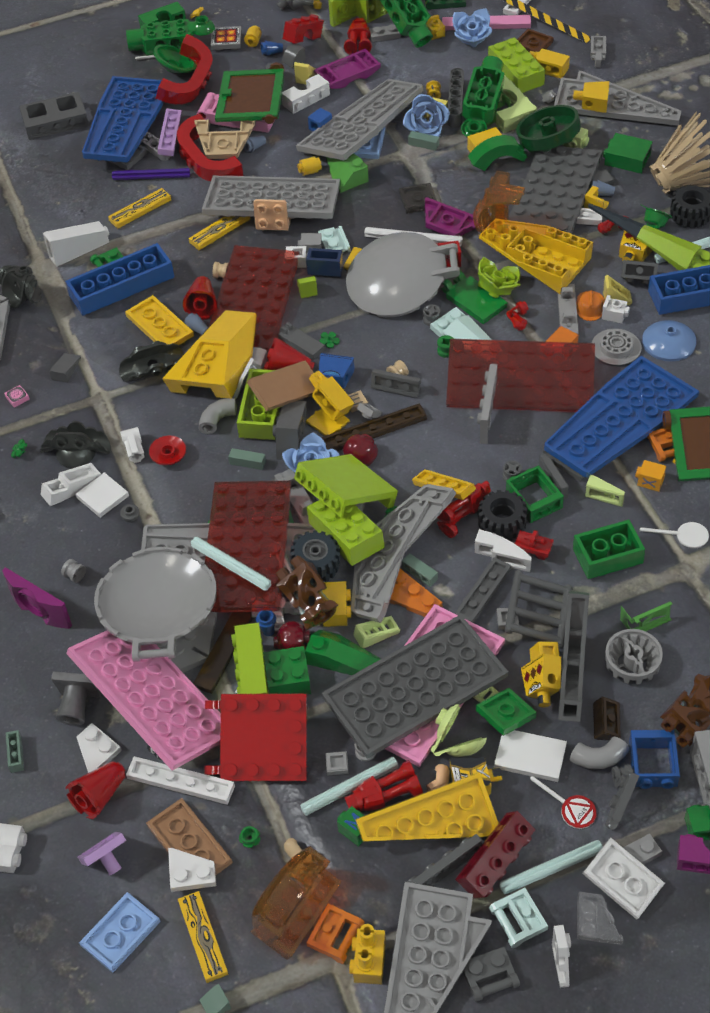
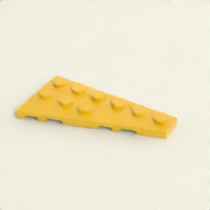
[355,772,498,841]

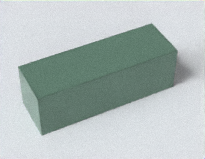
[408,131,439,151]
[228,448,266,470]
[402,553,438,587]
[6,730,24,773]

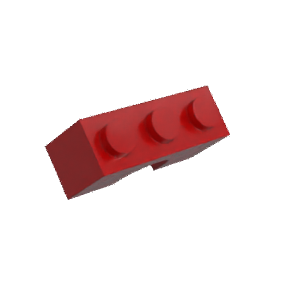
[282,14,324,44]

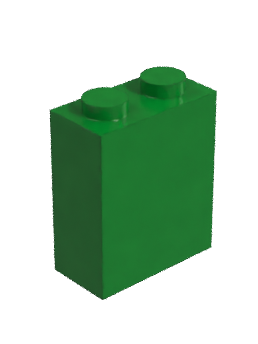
[603,133,653,174]

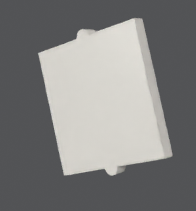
[234,358,254,398]

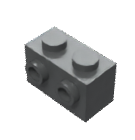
[621,260,658,284]

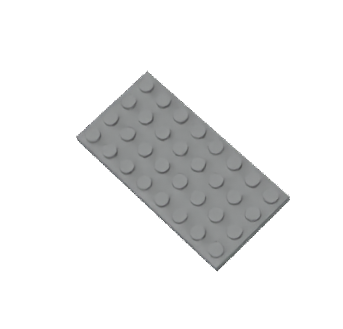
[202,175,340,220]

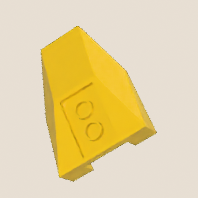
[479,218,593,294]
[162,310,257,399]

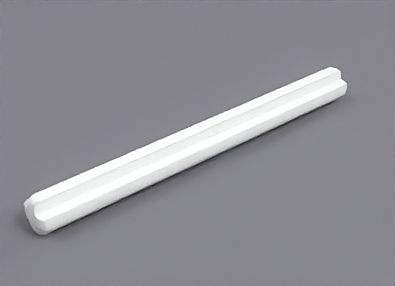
[364,227,463,246]

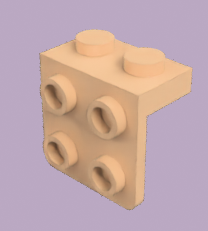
[253,199,291,230]

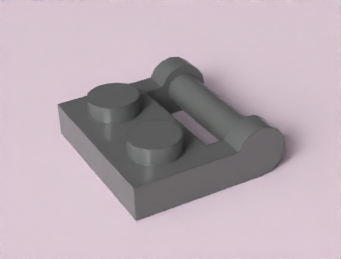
[463,947,520,1002]

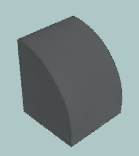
[282,43,305,68]

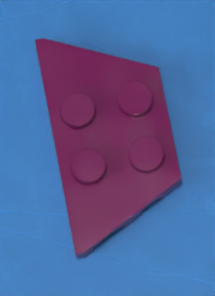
[425,197,484,236]

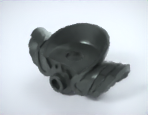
[0,265,42,309]
[119,341,184,382]
[40,421,111,468]

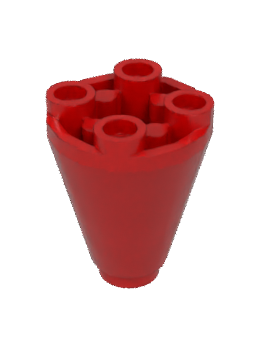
[264,338,315,371]

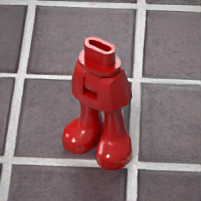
[344,18,372,55]
[437,481,491,538]
[344,760,423,812]

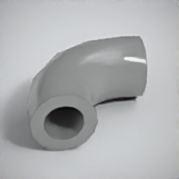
[198,397,237,434]
[570,737,630,769]

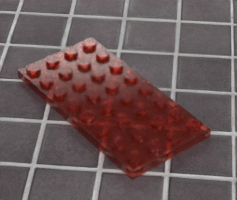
[209,245,300,359]
[446,339,595,412]
[205,481,291,612]

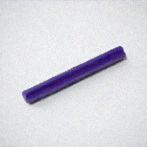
[112,168,190,180]

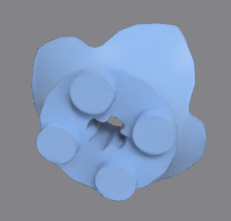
[452,8,492,47]
[403,94,450,137]
[282,432,340,472]

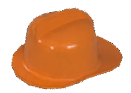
[576,290,604,321]

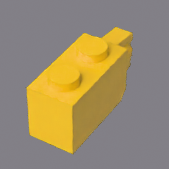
[529,49,570,79]
[309,371,355,421]

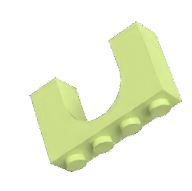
[496,75,537,133]

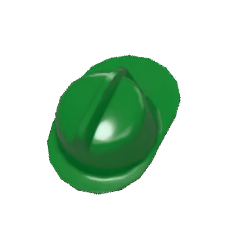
[641,205,673,229]

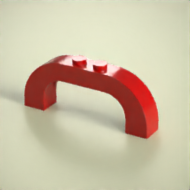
[155,34,213,104]
[177,113,244,181]

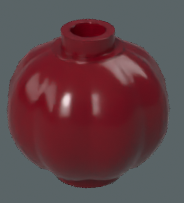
[343,434,378,466]
[273,621,311,650]

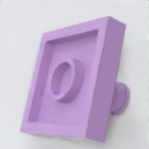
[77,832,126,875]

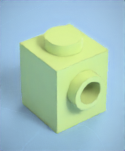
[563,127,589,149]

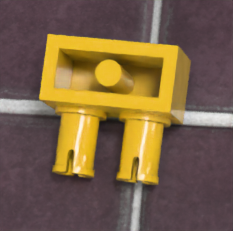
[349,924,386,985]

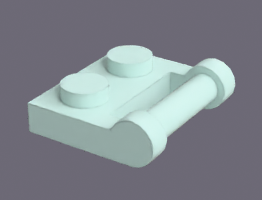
[489,888,548,948]

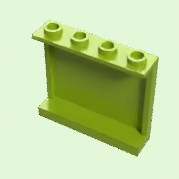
[294,454,398,517]

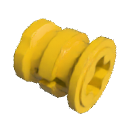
[426,80,441,99]

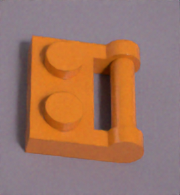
[647,428,674,462]
[307,903,365,964]

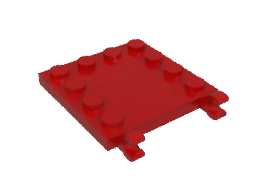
[204,694,307,781]

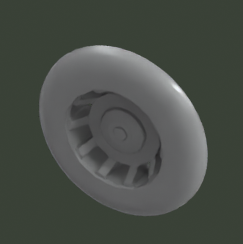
[591,329,642,365]

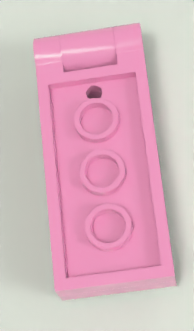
[196,92,275,133]

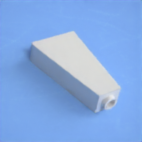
[43,221,109,267]

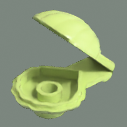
[431,704,487,757]

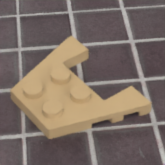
[194,119,256,159]

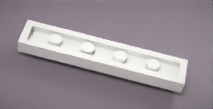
[126,756,235,805]

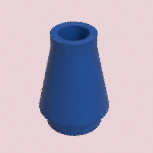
[261,41,283,56]
[256,609,276,637]

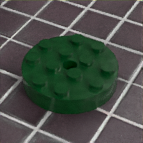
[516,105,581,152]

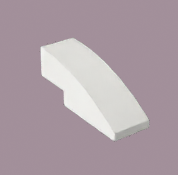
[41,463,101,506]
[475,529,532,572]

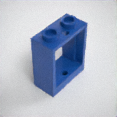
[629,730,680,789]

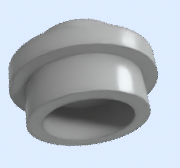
[542,90,557,103]

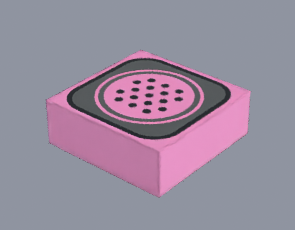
[4,385,30,408]

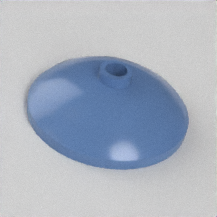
[642,320,697,361]

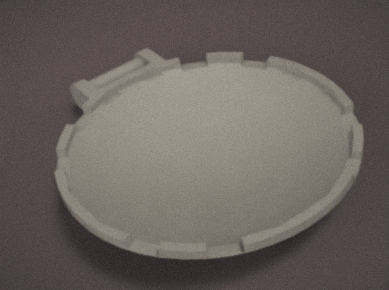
[346,232,460,317]
[94,547,217,662]

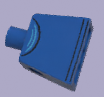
[319,353,355,389]

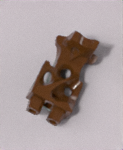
[276,555,338,630]
[660,674,710,747]

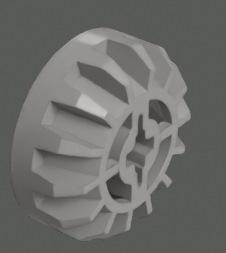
[605,629,663,684]

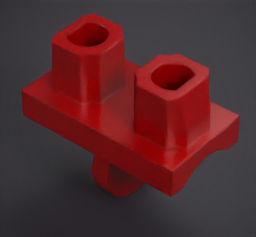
[514,530,554,560]

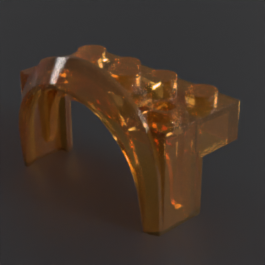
[473,170,525,234]
[250,846,342,960]

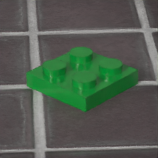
[476,688,537,736]

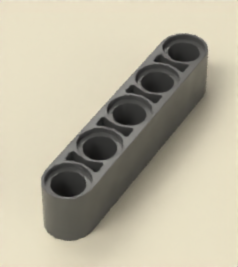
[448,68,464,128]

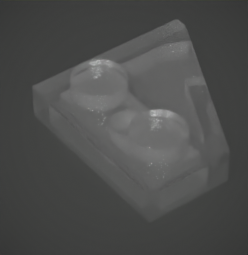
[577,892,623,945]

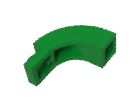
[468,135,527,171]

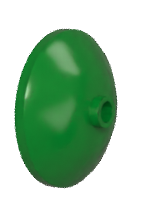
[153,44,197,74]

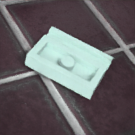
[318,226,351,253]

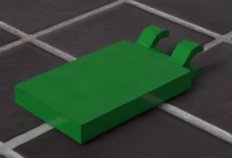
[441,270,508,324]

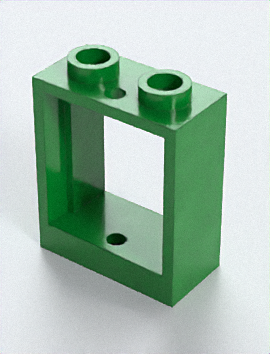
[506,465,564,523]

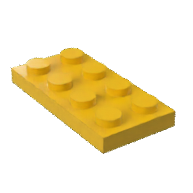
[125,295,194,345]

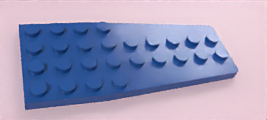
[82,76,164,162]
[544,356,699,478]

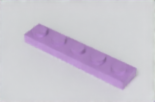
[158,109,182,156]

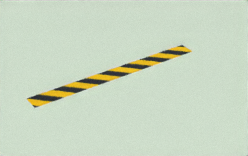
[502,0,591,43]

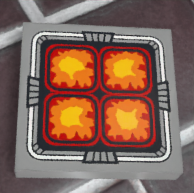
[211,26,242,51]

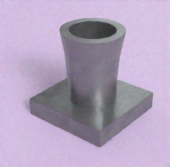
[51,672,102,725]

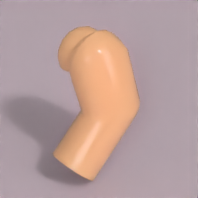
[426,764,450,791]

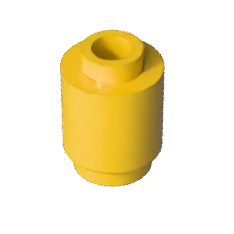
[244,26,262,47]
[297,157,322,176]

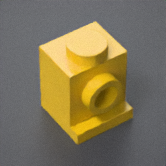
[426,14,445,40]

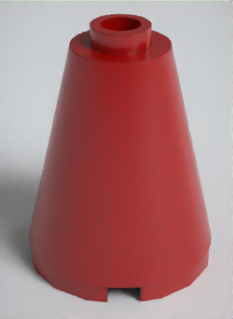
[183,276,217,320]
[66,761,125,819]

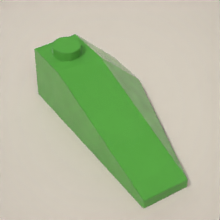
[326,153,369,193]

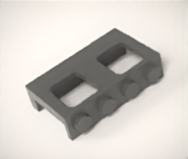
[19,92,89,140]

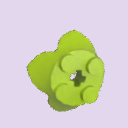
[478,257,521,298]

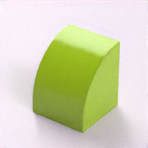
[297,276,318,298]

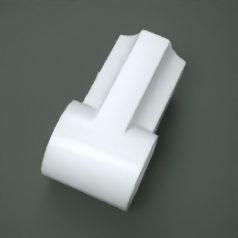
[120,427,144,463]

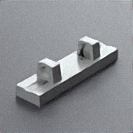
[557,284,579,334]
[274,469,313,524]

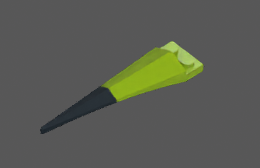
[588,204,710,271]

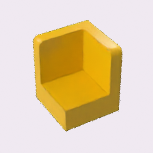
[584,186,609,209]
[529,642,559,661]

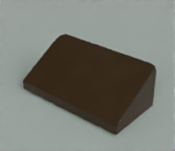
[593,696,621,740]

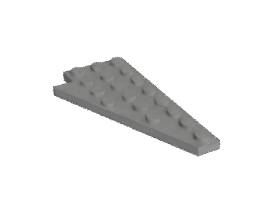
[554,70,681,126]
[384,882,492,1013]

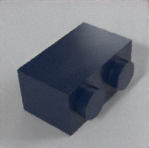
[306,248,343,277]

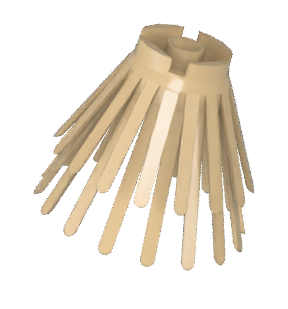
[649,111,710,194]

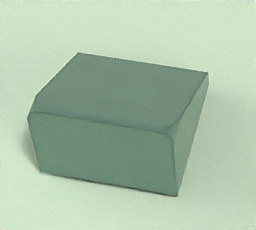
[199,984,231,1013]

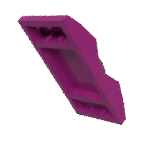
[314,49,381,89]
[2,567,72,629]

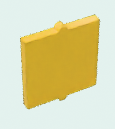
[306,408,350,436]

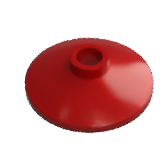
[149,436,186,465]

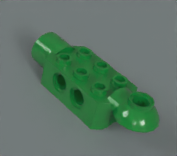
[380,0,433,48]
[126,15,215,56]
[461,56,505,138]

